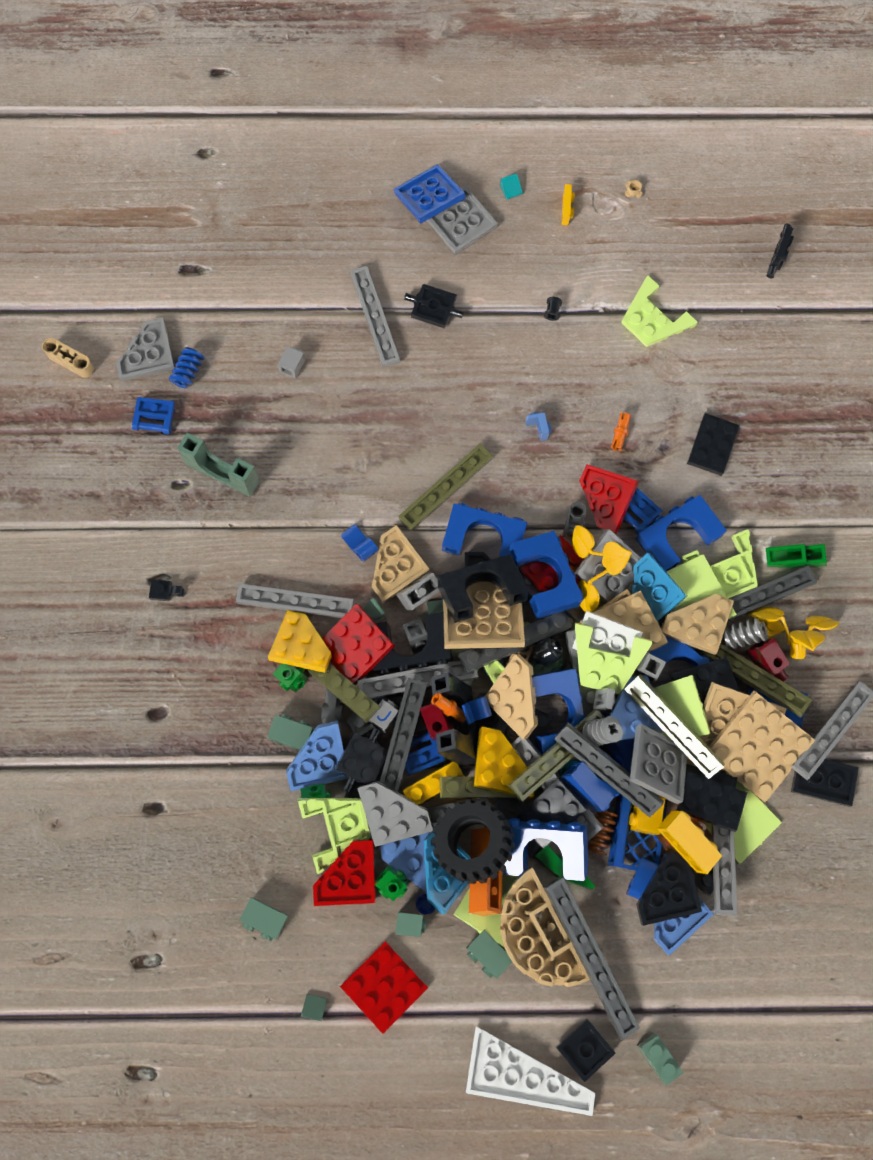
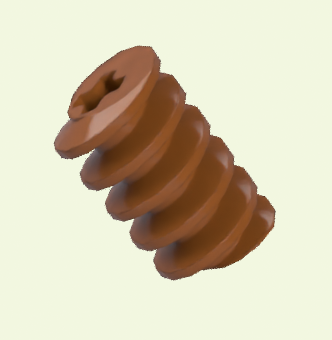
[588,811,618,856]

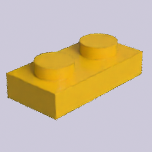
[561,184,575,225]

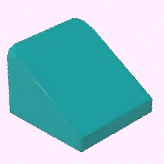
[500,173,523,200]

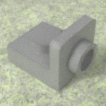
[593,688,615,714]

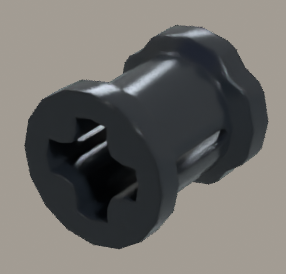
[544,297,562,321]

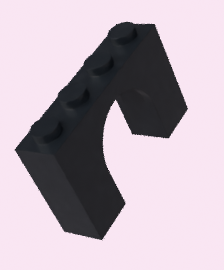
[438,554,529,623]
[373,612,453,676]
[431,672,478,766]

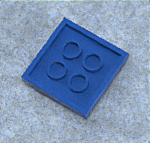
[393,164,466,224]

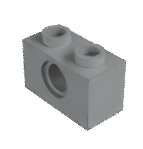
[396,572,439,610]

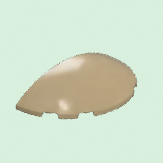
[500,867,590,987]

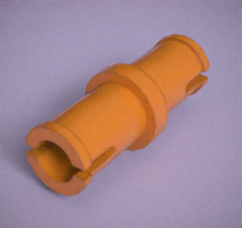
[610,412,632,451]
[431,693,466,722]

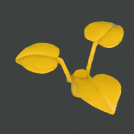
[572,525,632,612]
[748,606,840,659]

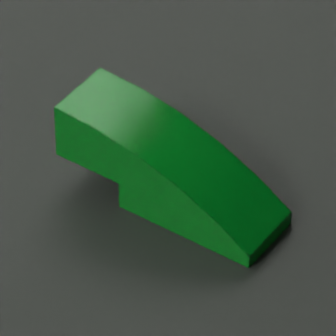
[766,544,827,568]
[534,845,596,890]

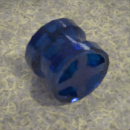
[416,894,435,915]

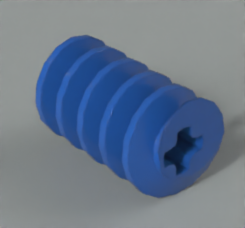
[169,347,205,389]

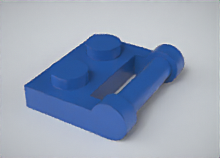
[132,397,175,435]
[623,488,663,534]
[405,730,445,776]

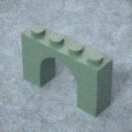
[177,433,260,497]

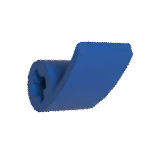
[341,524,379,562]
[462,696,492,725]
[626,858,658,900]

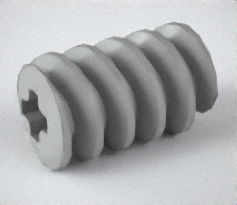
[724,618,768,650]
[582,716,623,746]

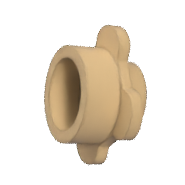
[625,180,643,198]

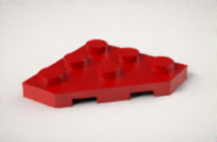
[579,464,639,534]
[313,840,376,906]

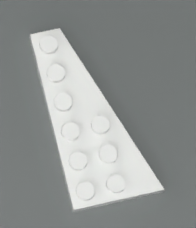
[466,1026,595,1116]

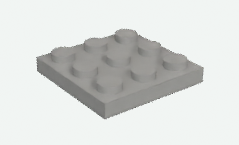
[426,186,498,255]
[575,529,641,603]
[630,724,687,804]

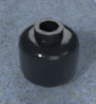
[533,637,563,666]

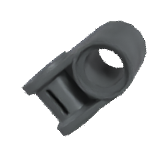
[562,502,586,537]

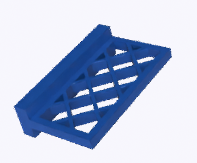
[607,794,668,871]

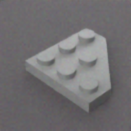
[116,318,175,381]
[358,781,434,847]

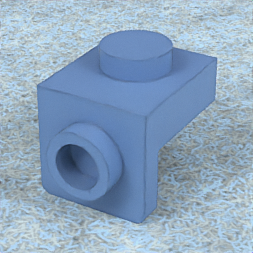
[525,412,551,441]

